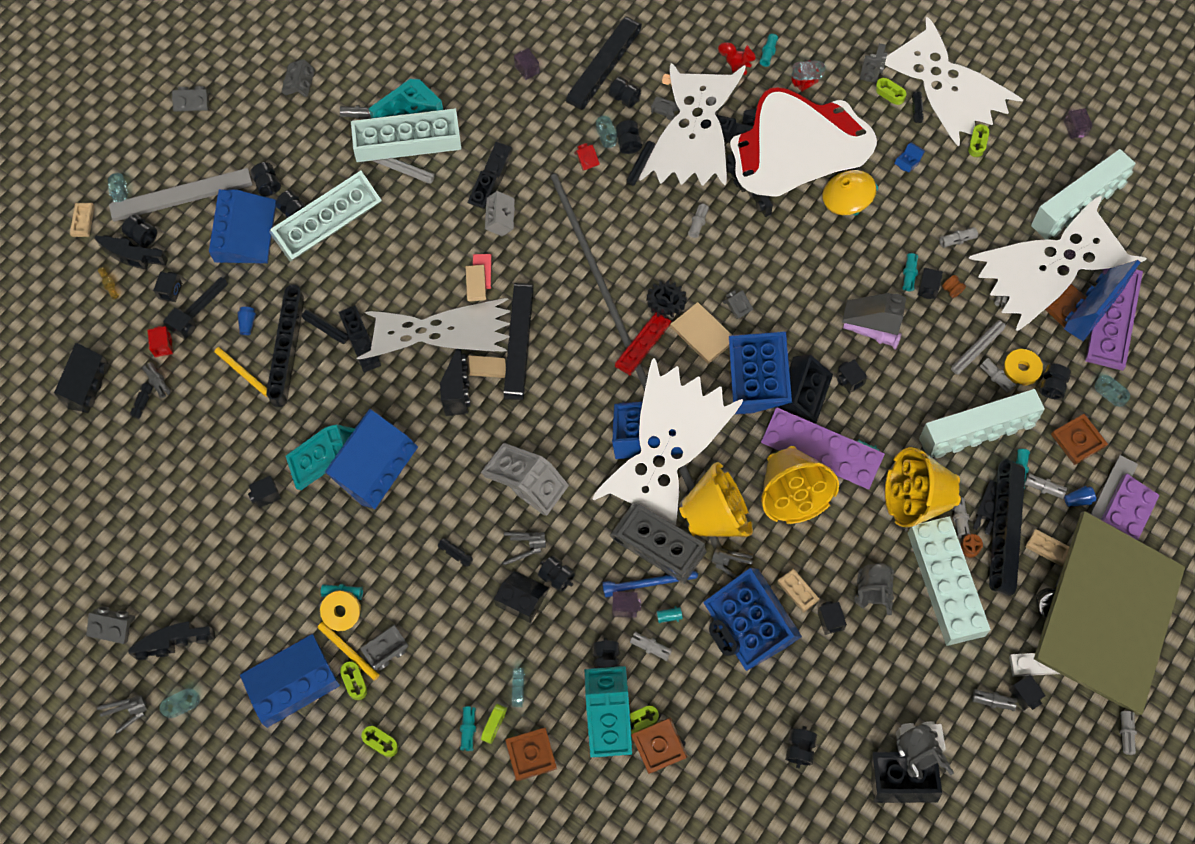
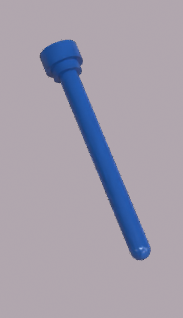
[602,571,698,598]

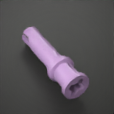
[843,323,902,350]

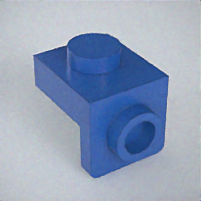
[894,143,925,172]

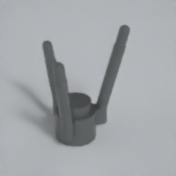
[502,532,546,565]
[712,547,753,579]
[97,695,148,733]

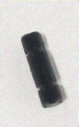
[912,91,924,123]
[130,383,153,419]
[438,538,473,567]

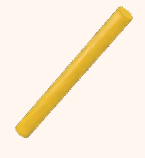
[214,347,268,397]
[317,622,380,681]

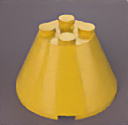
[761,446,839,524]
[885,447,961,527]
[679,462,753,537]

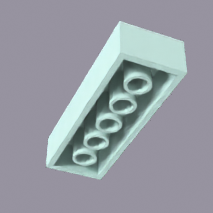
[351,108,462,162]
[1031,149,1136,240]
[269,171,382,262]
[919,389,1045,459]
[908,516,991,646]

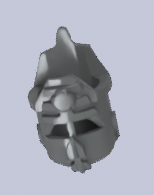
[855,563,894,615]
[897,724,954,779]

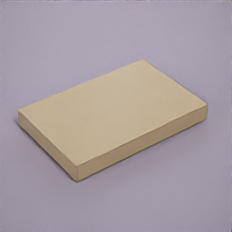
[670,302,733,364]

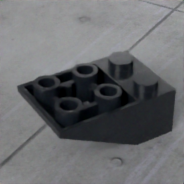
[440,349,471,416]

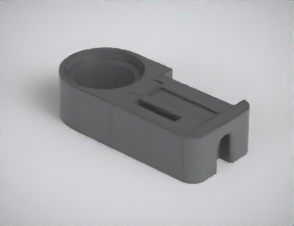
[651,97,685,122]

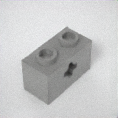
[485,191,515,236]

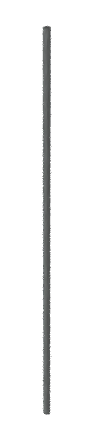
[550,173,723,550]

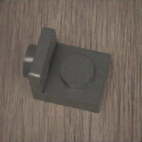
[722,290,754,319]

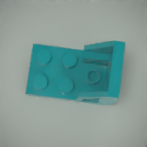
[368,79,443,119]
[286,424,355,490]
[584,666,632,758]

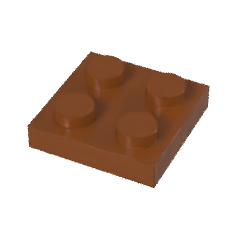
[1045,284,1086,328]
[1051,414,1108,465]
[631,717,688,774]
[505,728,557,781]

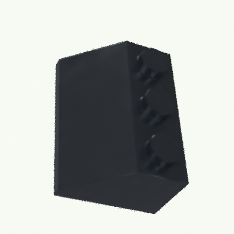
[54,343,109,413]
[777,354,833,423]
[871,752,942,803]

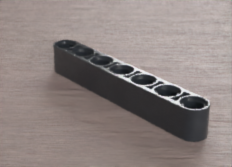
[566,16,642,110]
[504,283,533,400]
[266,284,304,407]
[989,459,1025,596]

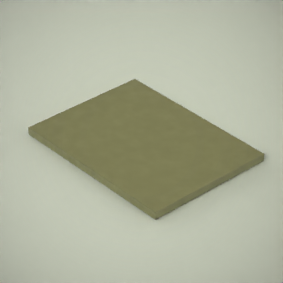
[1034,511,1185,715]

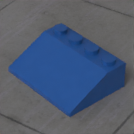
[209,189,276,263]
[1064,260,1141,341]
[729,332,792,414]
[612,402,683,459]
[325,409,418,509]
[703,568,802,671]
[240,634,340,728]

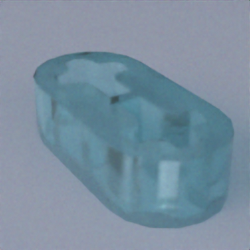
[792,61,826,80]
[596,116,617,148]
[108,173,128,202]
[1095,375,1130,407]
[512,668,524,707]
[160,688,200,719]

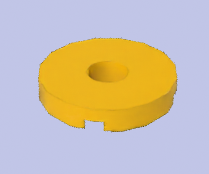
[1003,349,1043,386]
[320,590,361,631]

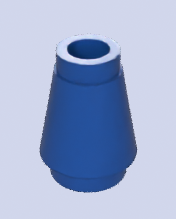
[237,307,256,335]
[1064,486,1096,507]

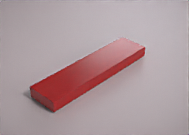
[615,312,671,376]

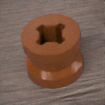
[942,275,966,298]
[960,534,983,558]

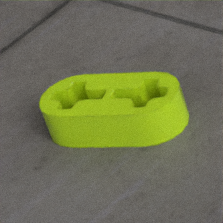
[875,78,906,105]
[968,124,989,157]
[340,661,367,700]
[481,703,507,744]
[630,706,659,734]
[361,726,398,758]

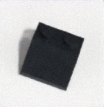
[494,570,550,623]

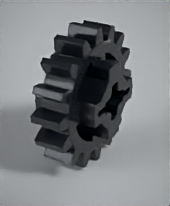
[646,280,687,318]

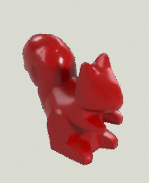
[718,42,756,75]

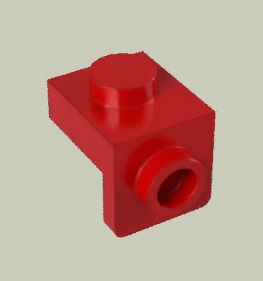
[574,143,600,171]

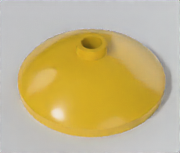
[822,170,876,215]

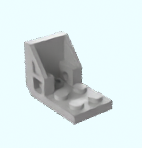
[481,443,569,516]

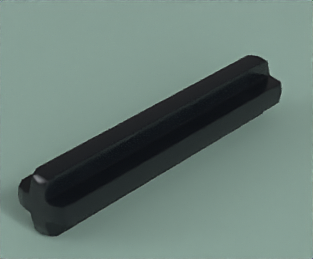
[626,141,655,186]
[184,277,228,319]
[301,310,349,344]

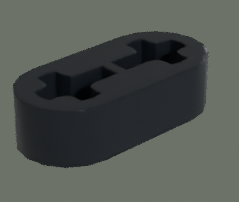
[709,620,740,656]

